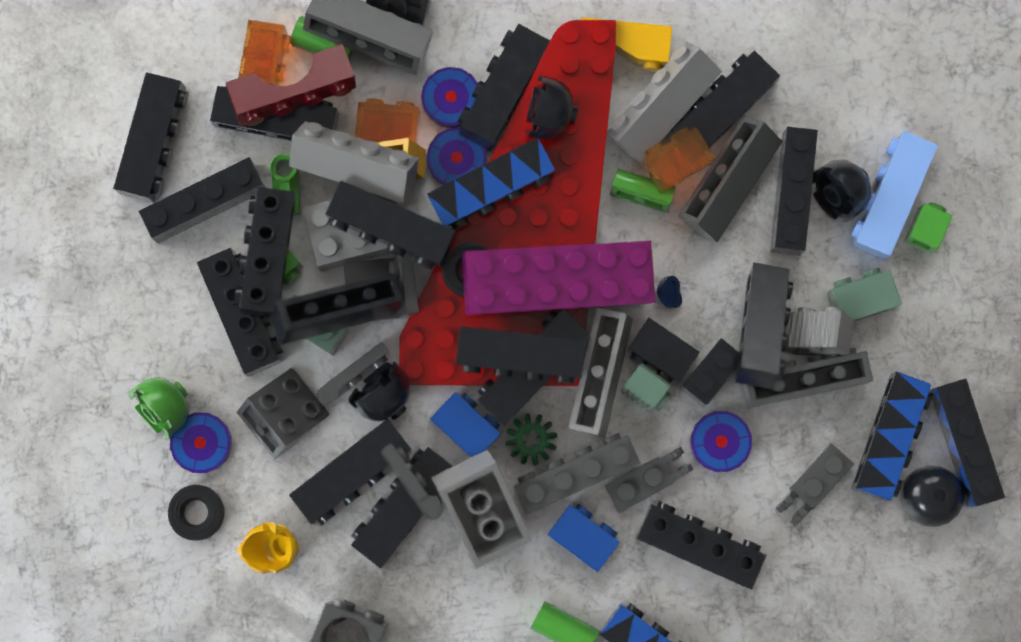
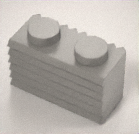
[784,307,854,355]

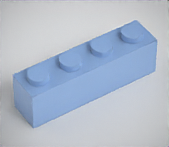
[850,131,938,260]

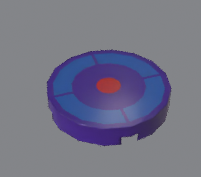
[421,67,478,128]
[426,128,487,185]
[690,411,752,472]
[170,412,232,473]

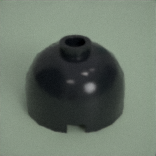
[525,75,578,140]
[812,160,871,223]
[348,361,410,421]
[900,465,964,527]

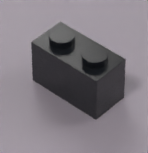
[626,318,700,384]
[679,338,739,407]

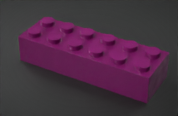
[461,241,656,315]

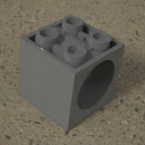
[310,598,389,642]

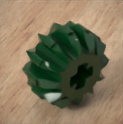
[505,413,558,466]

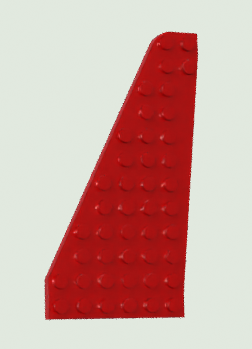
[399,20,616,386]

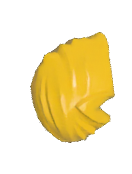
[236,522,300,574]

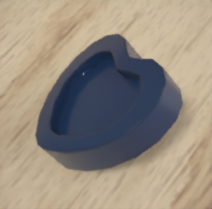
[657,276,682,309]

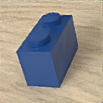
[430,392,501,457]
[547,504,620,572]

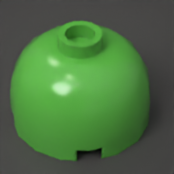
[128,377,188,439]

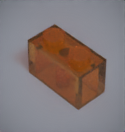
[238,20,291,86]
[355,98,420,144]
[642,127,715,194]

